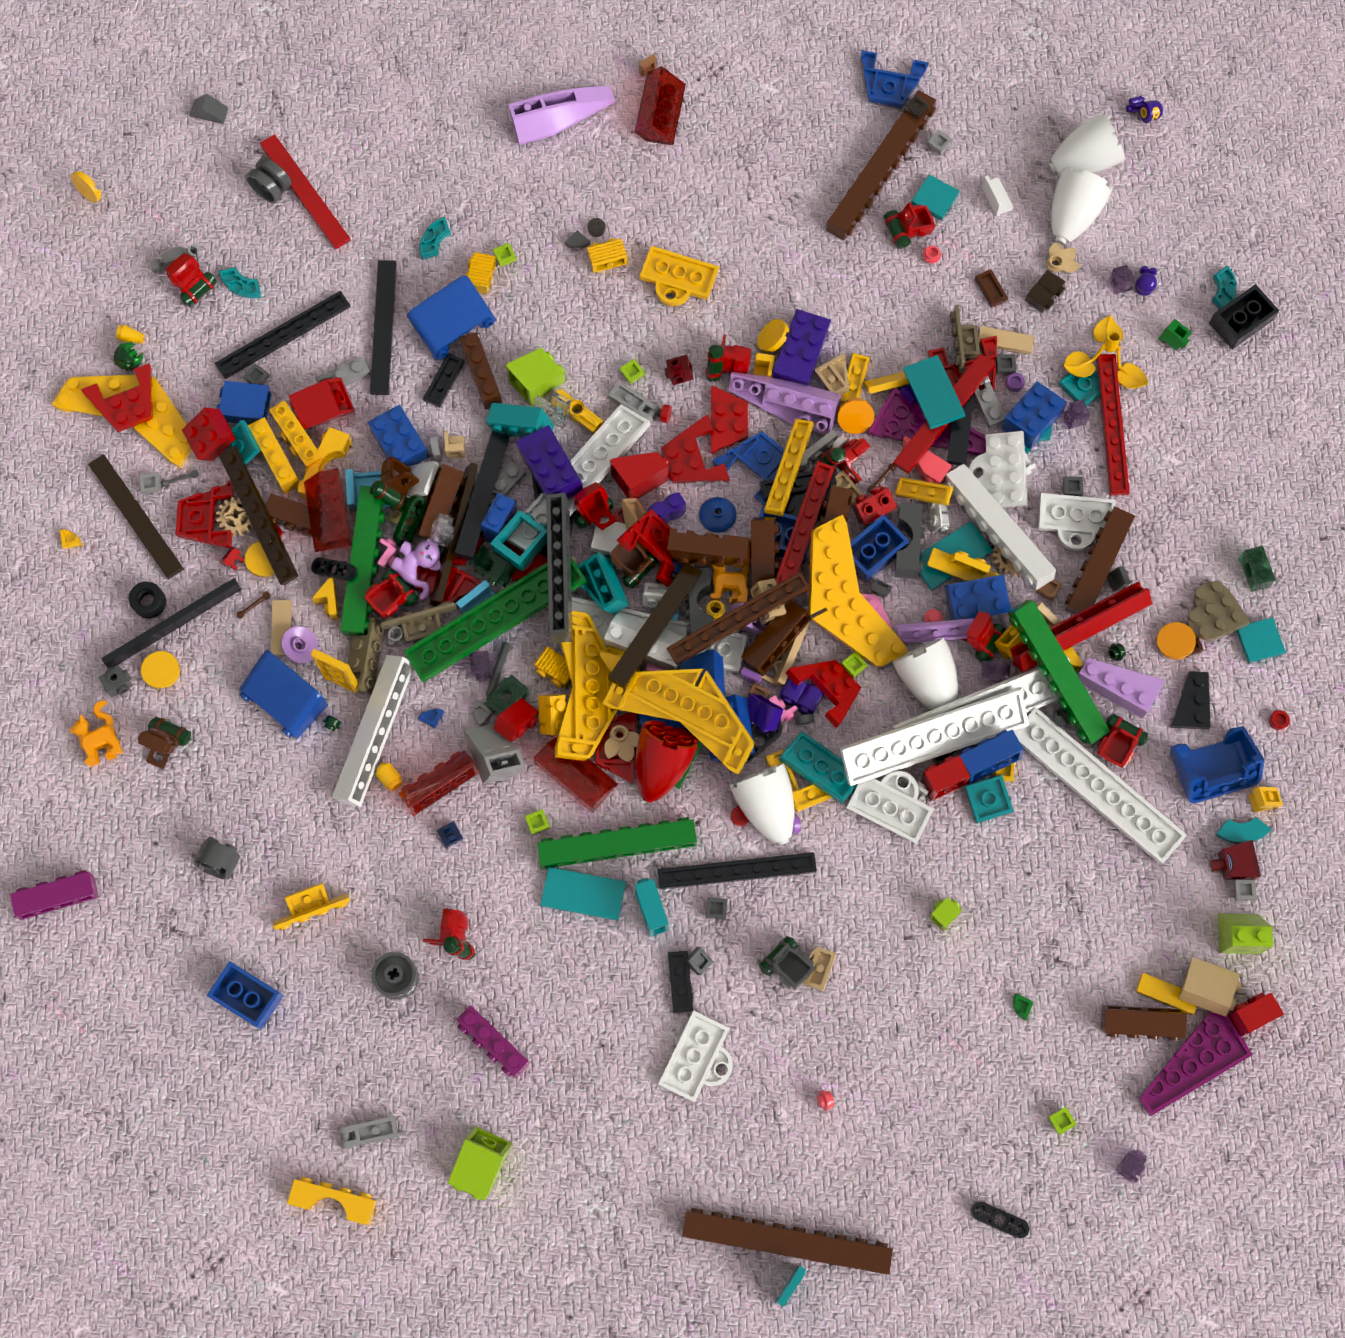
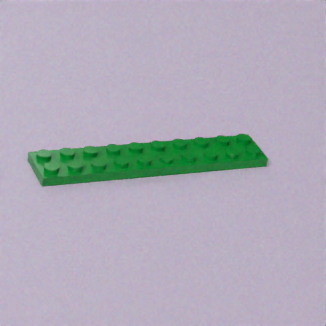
[404,558,587,683]

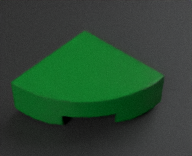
[1013,993,1034,1021]

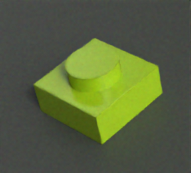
[493,243,517,267]
[619,359,645,385]
[840,652,868,679]
[525,809,550,835]
[1048,1107,1077,1135]

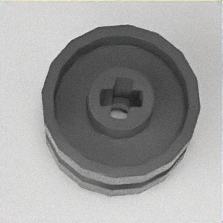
[245,157,292,203]
[372,952,419,1000]

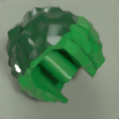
[113,342,143,371]

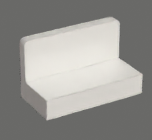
[981,175,1013,216]

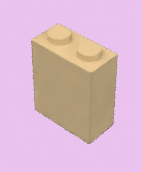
[1178,957,1241,1017]

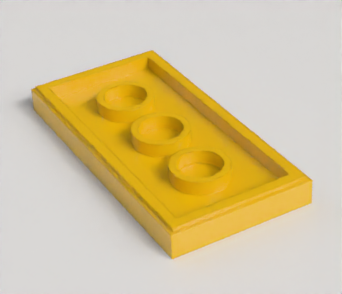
[311,649,359,693]

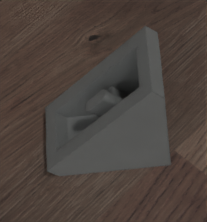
[189,94,228,124]

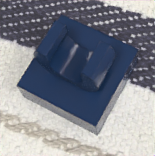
[437,821,463,849]

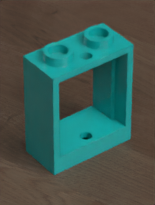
[490,510,547,572]
[635,878,669,937]

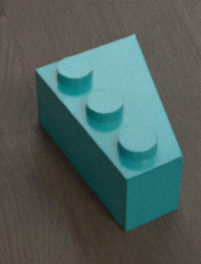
[486,403,555,438]
[577,552,629,615]

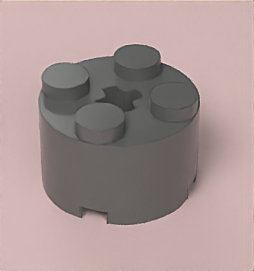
[193,837,240,880]

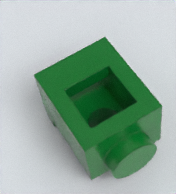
[1158,319,1192,351]

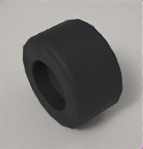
[128,581,166,619]

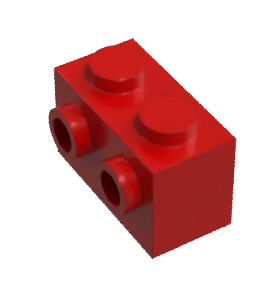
[850,486,897,525]
[493,698,539,742]

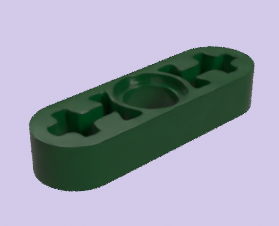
[393,495,427,548]

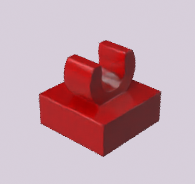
[219,547,245,570]

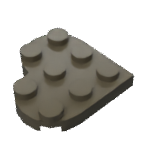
[1187,581,1251,642]

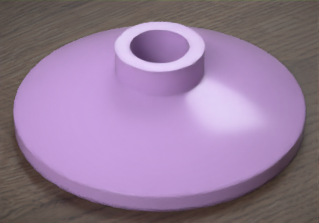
[281,626,318,664]

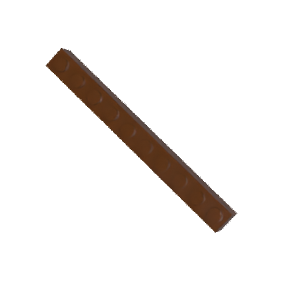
[826,90,937,241]
[682,1208,893,1275]

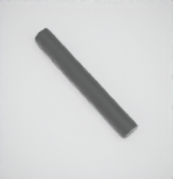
[485,642,511,697]

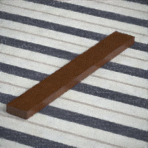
[666,572,810,666]

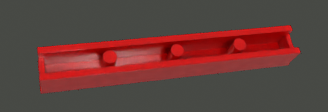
[1010,582,1153,672]

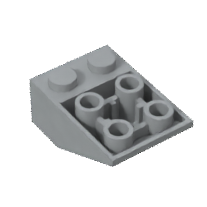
[463,723,525,784]

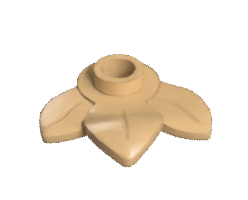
[1046,242,1080,273]
[604,725,639,762]

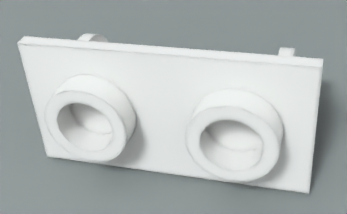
[927,502,950,533]

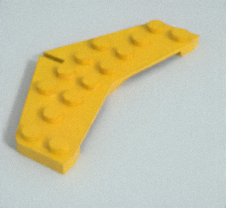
[52,375,192,468]
[808,515,908,666]
[555,611,617,761]
[602,669,754,775]

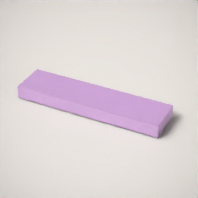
[897,618,974,643]

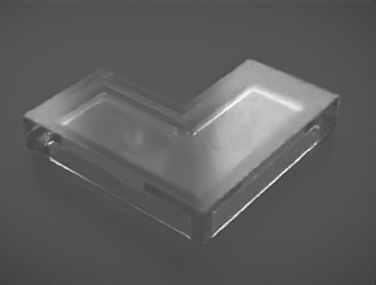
[533,392,571,429]

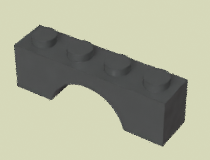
[894,502,926,579]
[685,567,713,636]

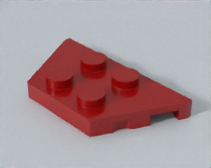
[711,386,748,454]
[415,559,482,603]
[595,712,636,783]

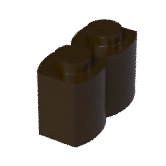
[1025,270,1066,313]

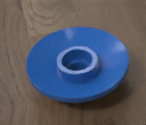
[699,497,736,533]

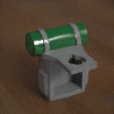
[759,936,815,990]

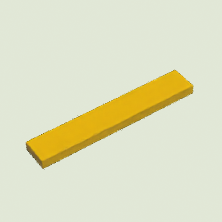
[764,418,814,516]

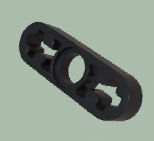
[311,557,357,582]
[745,722,783,764]
[970,1202,1029,1239]

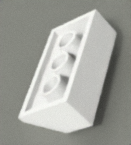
[604,611,685,670]

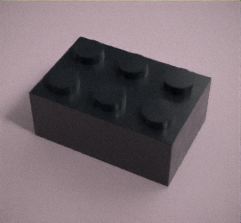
[1209,284,1280,350]

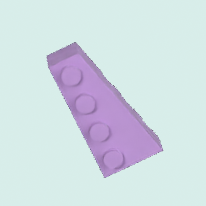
[1078,658,1165,718]

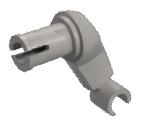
[151,245,199,273]

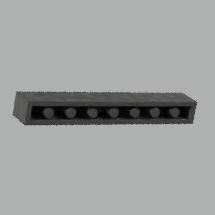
[546,493,573,643]

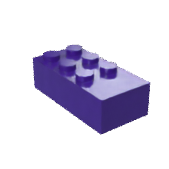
[773,309,831,386]
[516,425,583,499]

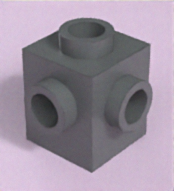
[98,665,132,698]

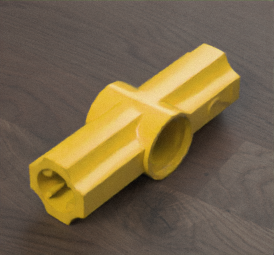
[551,389,604,434]

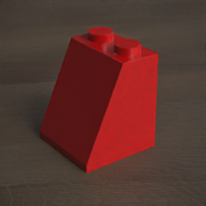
[288,377,355,430]
[610,452,669,499]

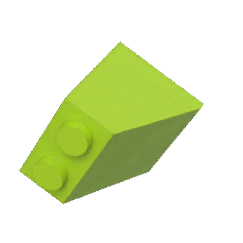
[506,348,565,407]
[1218,913,1273,954]
[448,1126,513,1200]

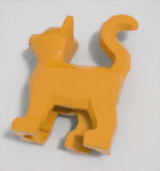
[709,564,750,605]
[70,700,123,767]

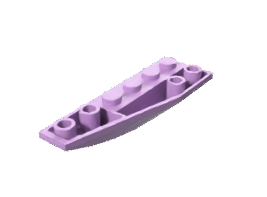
[508,86,615,145]
[729,372,842,435]

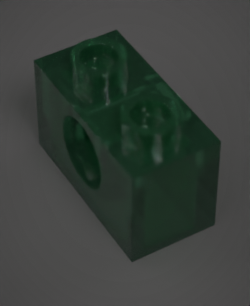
[470,545,517,587]
[1239,546,1276,592]
[485,674,530,716]

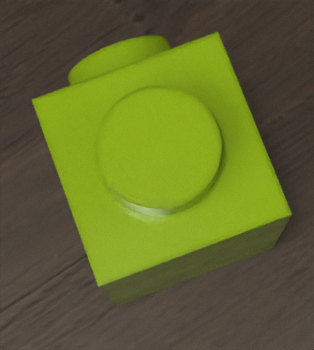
[929,897,962,931]

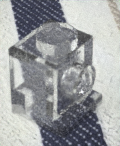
[429,513,454,547]

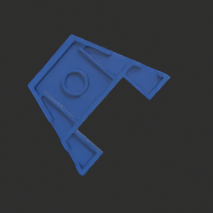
[861,50,929,108]
[712,431,785,506]

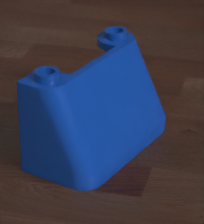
[407,275,497,361]
[239,650,328,739]
[1170,726,1265,803]

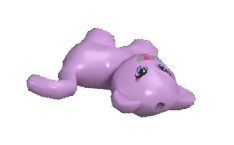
[391,536,441,601]

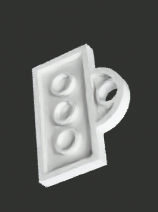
[969,431,1028,508]
[1038,493,1116,551]
[847,771,935,844]
[658,1010,733,1103]

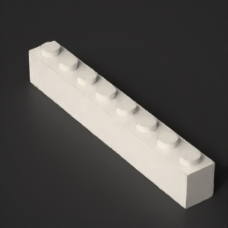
[944,464,1056,590]
[332,655,414,807]

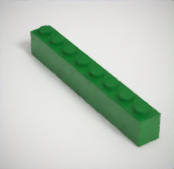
[340,486,387,636]
[1007,600,1110,744]
[537,817,697,869]

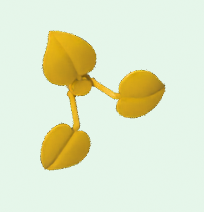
[1063,315,1149,389]

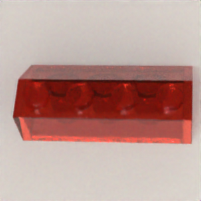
[634,66,686,145]
[304,468,352,552]
[533,736,618,813]
[398,750,479,817]

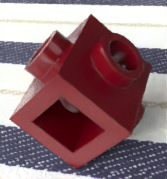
[664,355,694,385]

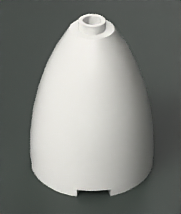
[1049,113,1125,176]
[1051,167,1113,245]
[893,637,958,711]
[729,763,794,845]

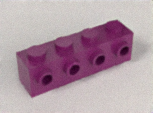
[10,870,99,920]
[456,1005,530,1078]

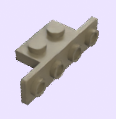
[950,305,980,372]
[380,601,458,643]
[348,617,384,695]

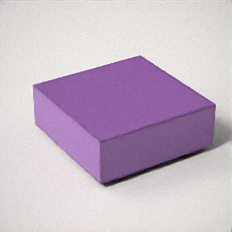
[741,667,762,686]

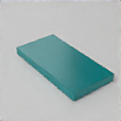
[903,355,965,430]
[918,521,993,591]
[779,731,858,804]
[540,867,626,921]

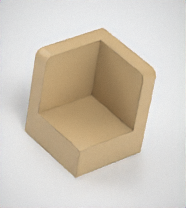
[444,431,465,459]

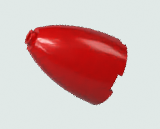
[635,721,698,803]

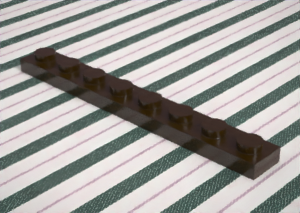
[219,446,299,585]

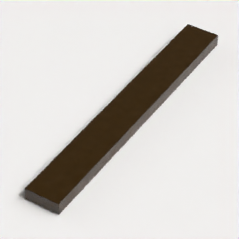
[88,454,184,579]
[429,462,478,606]
[608,563,702,689]

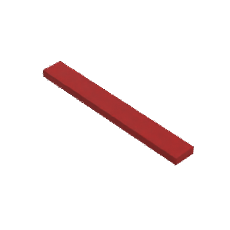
[260,134,351,250]
[893,354,996,474]
[1096,354,1130,496]
[775,461,835,584]

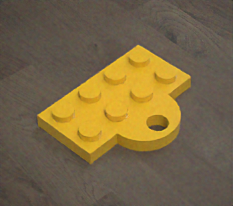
[639,246,719,306]

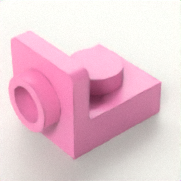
[769,695,797,723]

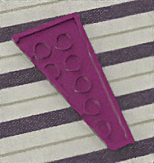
[867,388,986,456]
[1138,1011,1253,1116]

